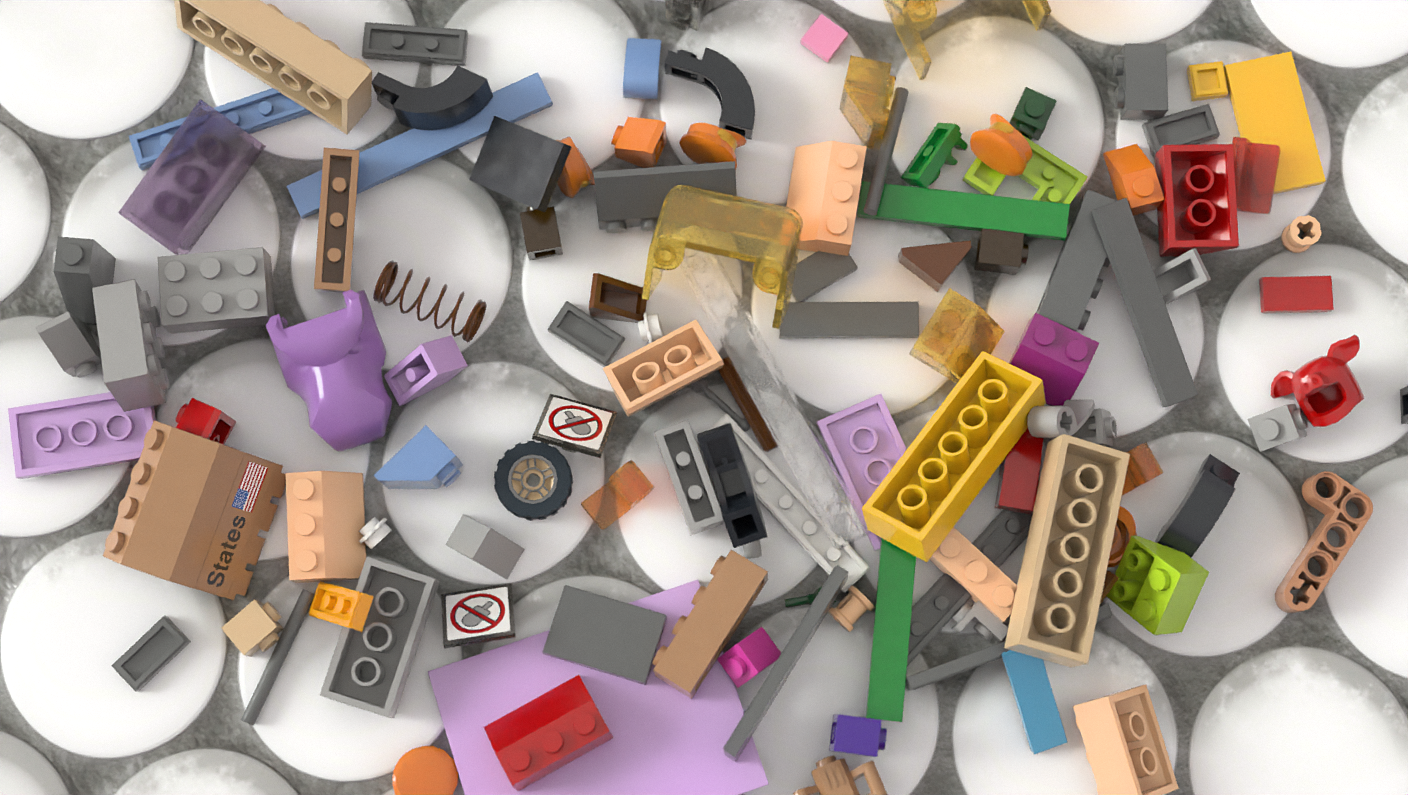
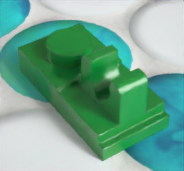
[900,123,968,188]

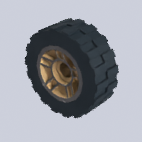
[494,440,573,521]

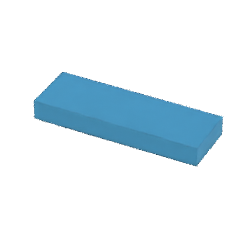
[1001,650,1068,754]

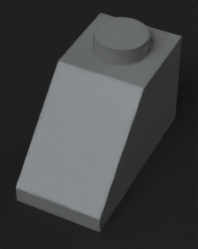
[35,311,102,377]

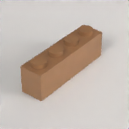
[314,147,360,292]
[652,549,768,699]

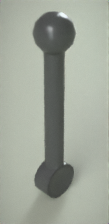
[693,378,750,432]

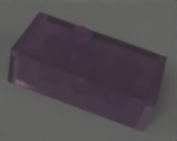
[118,99,266,255]

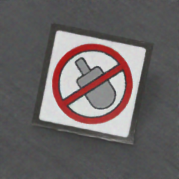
[532,394,617,458]
[441,583,516,649]

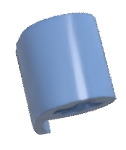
[623,38,661,100]

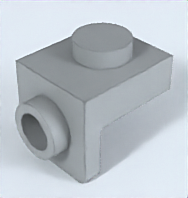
[1247,404,1309,452]

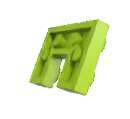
[962,136,1088,204]

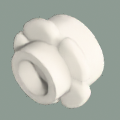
[638,312,664,343]
[359,517,392,549]

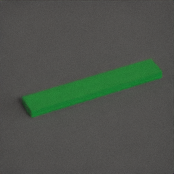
[857,181,1070,241]
[865,538,916,722]

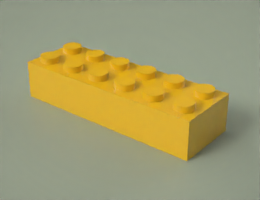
[862,351,1046,562]

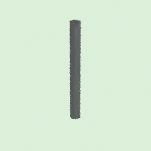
[864,87,909,215]
[241,589,315,726]

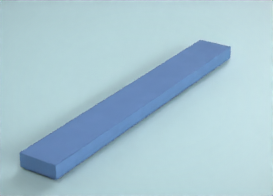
[287,72,553,219]

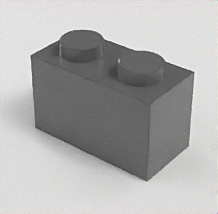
[1113,44,1168,120]

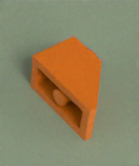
[611,117,667,168]
[1103,144,1165,216]

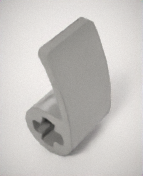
[1027,400,1095,438]

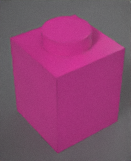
[717,627,781,688]

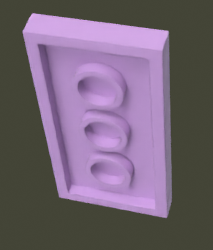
[8,392,156,479]
[816,393,907,551]

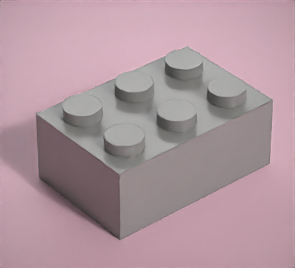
[157,247,275,334]
[92,279,169,412]

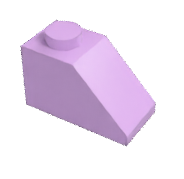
[384,335,468,406]

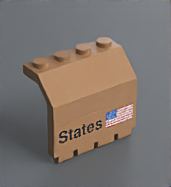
[103,421,286,600]

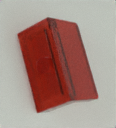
[1232,137,1281,214]

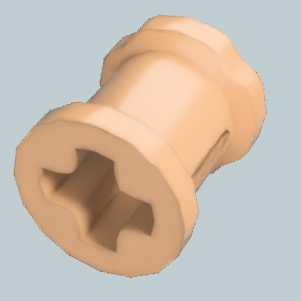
[1281,215,1321,253]
[828,585,875,633]

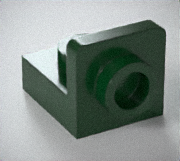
[1009,87,1057,140]

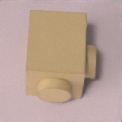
[221,600,284,657]

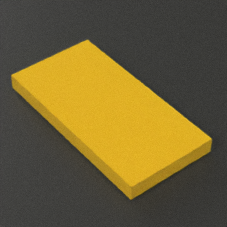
[1224,51,1326,198]

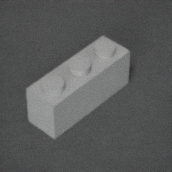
[654,420,724,536]

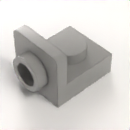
[1072,408,1117,447]
[951,601,1008,642]

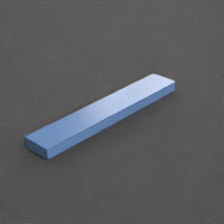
[129,88,312,170]

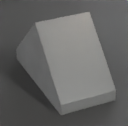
[1153,248,1211,305]
[445,514,525,580]

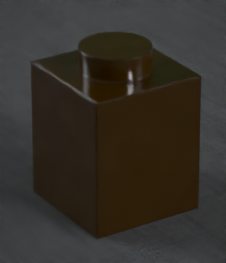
[520,206,563,261]
[974,228,1029,275]

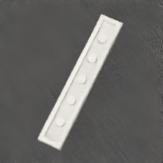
[709,413,870,593]

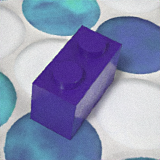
[829,714,887,757]

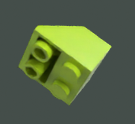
[1106,535,1209,635]

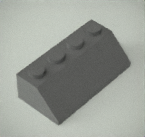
[594,161,737,233]

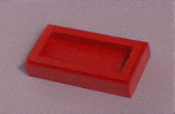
[1259,276,1334,313]

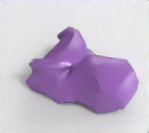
[266,289,392,452]

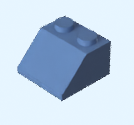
[373,425,463,489]

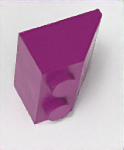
[1009,313,1099,406]

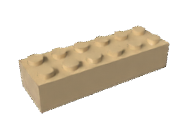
[174,0,372,135]
[1004,434,1130,668]

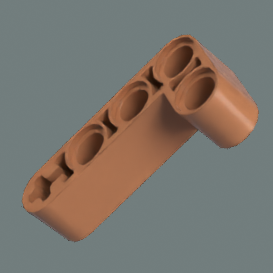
[1275,471,1373,613]

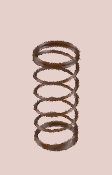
[373,261,487,342]

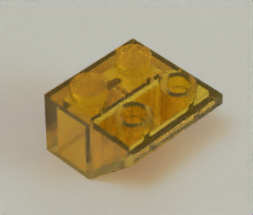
[839,55,896,149]
[909,288,1005,383]

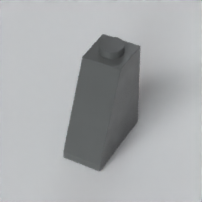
[53,236,116,325]

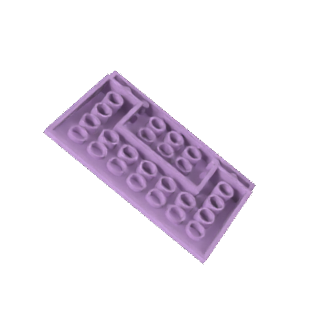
[428,580,769,795]

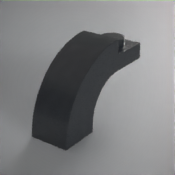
[665,47,755,140]
[372,66,493,130]
[697,423,768,548]
[1155,454,1240,557]

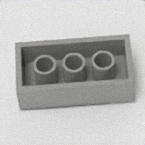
[319,557,440,718]

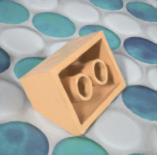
[780,141,867,256]
[603,320,724,417]
[286,471,367,583]
[1073,684,1179,795]

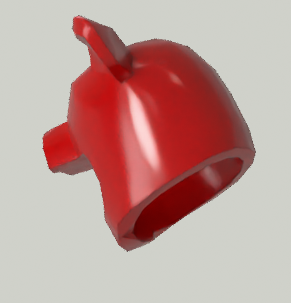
[1270,335,1364,427]

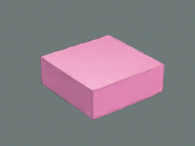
[801,14,849,63]

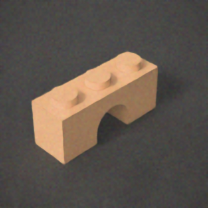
[929,527,1017,622]

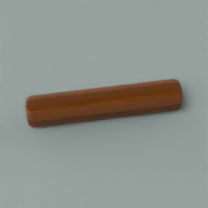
[718,356,781,452]

